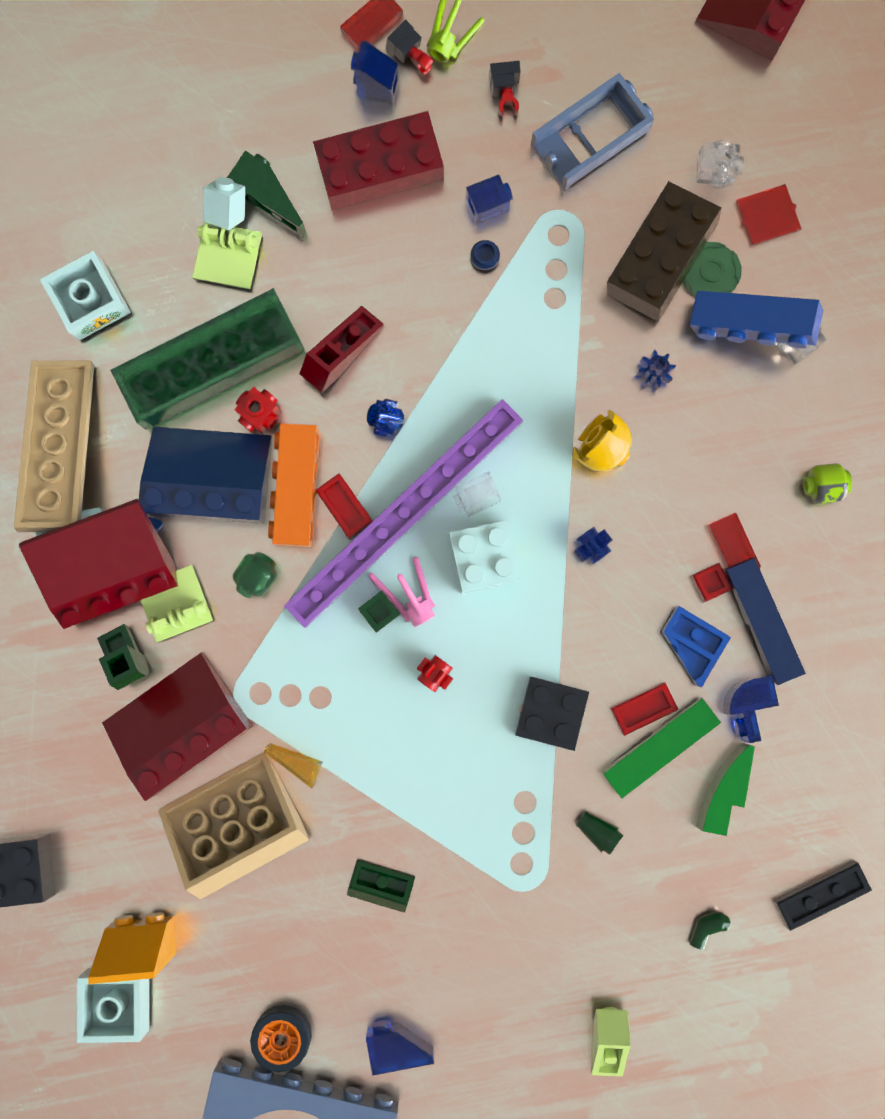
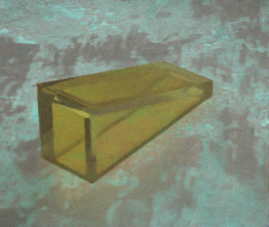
[264,743,323,789]

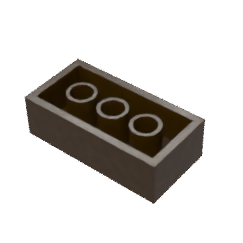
[607,181,722,322]

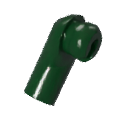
[690,912,731,950]

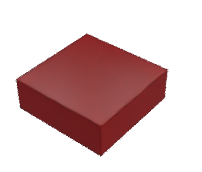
[690,563,733,603]

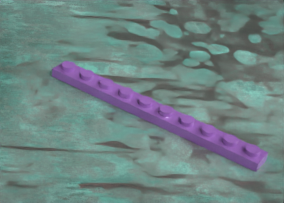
[284,399,523,628]

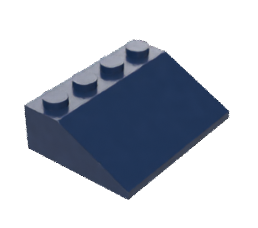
[139,427,272,524]

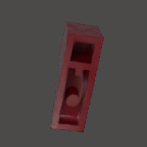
[299,305,384,393]

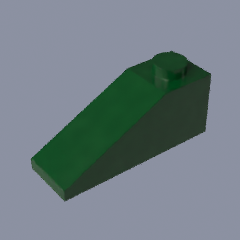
[227,150,306,237]

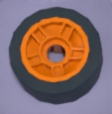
[250,1005,312,1072]

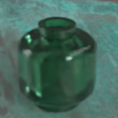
[232,552,278,598]

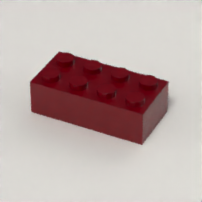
[313,111,444,211]

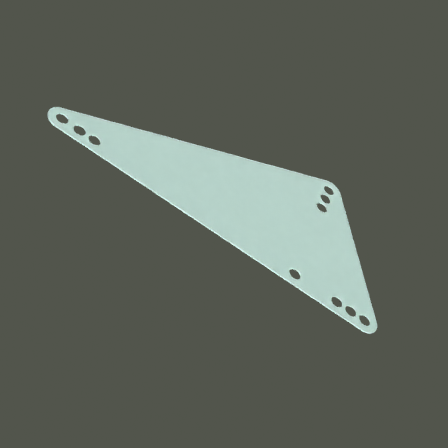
[233,210,585,892]

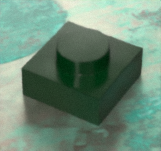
[358,590,401,633]

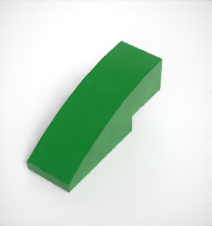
[696,743,755,836]

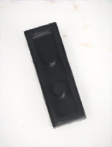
[774,861,872,931]

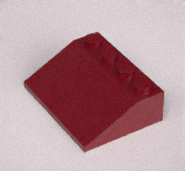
[696,0,805,61]
[19,499,178,629]
[102,652,253,801]

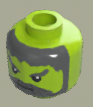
[803,463,852,504]

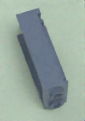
[531,73,654,191]

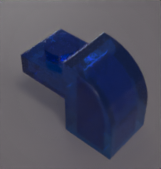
[723,675,779,743]

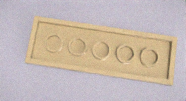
[14,360,94,532]

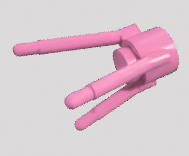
[369,557,435,627]

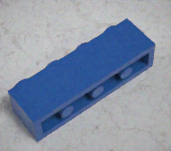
[690,290,823,349]

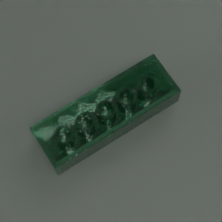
[110,288,305,430]

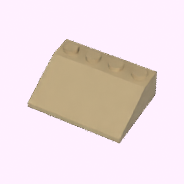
[158,752,309,899]

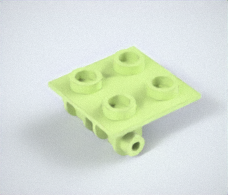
[192,222,262,289]
[141,565,213,643]

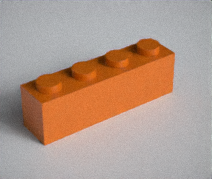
[268,423,320,548]

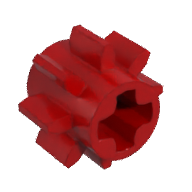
[416,655,454,692]

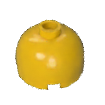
[573,410,632,472]

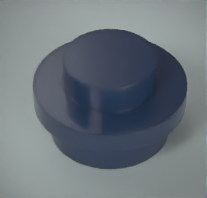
[470,240,500,270]

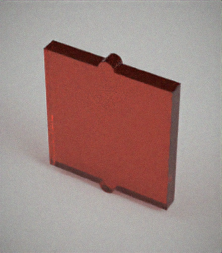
[736,184,802,246]

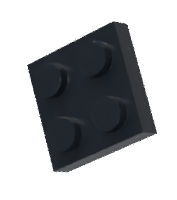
[515,676,589,751]

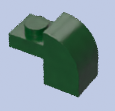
[97,624,149,690]

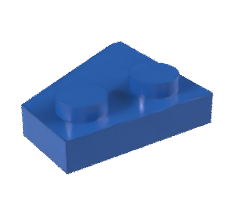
[662,606,731,687]

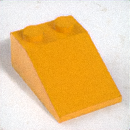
[88,912,177,984]

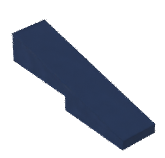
[725,557,806,685]

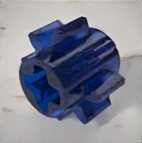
[637,350,676,390]
[367,398,404,437]
[575,527,613,564]

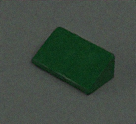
[347,860,415,912]

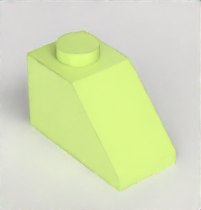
[591,1007,631,1077]

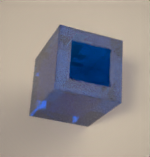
[466,174,513,225]

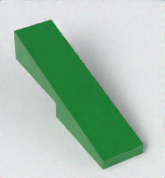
[603,697,721,799]

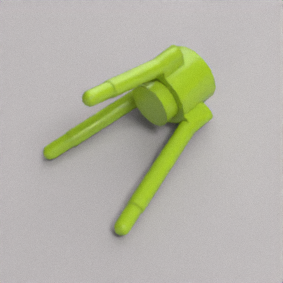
[426,0,484,63]

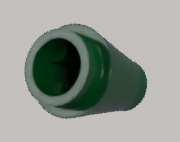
[576,811,623,855]

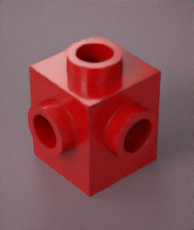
[234,387,282,435]

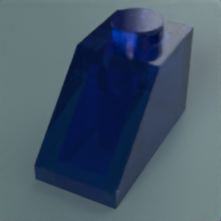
[366,1020,435,1076]

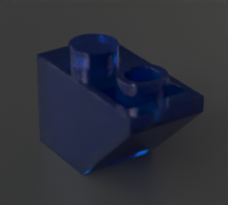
[351,40,399,104]

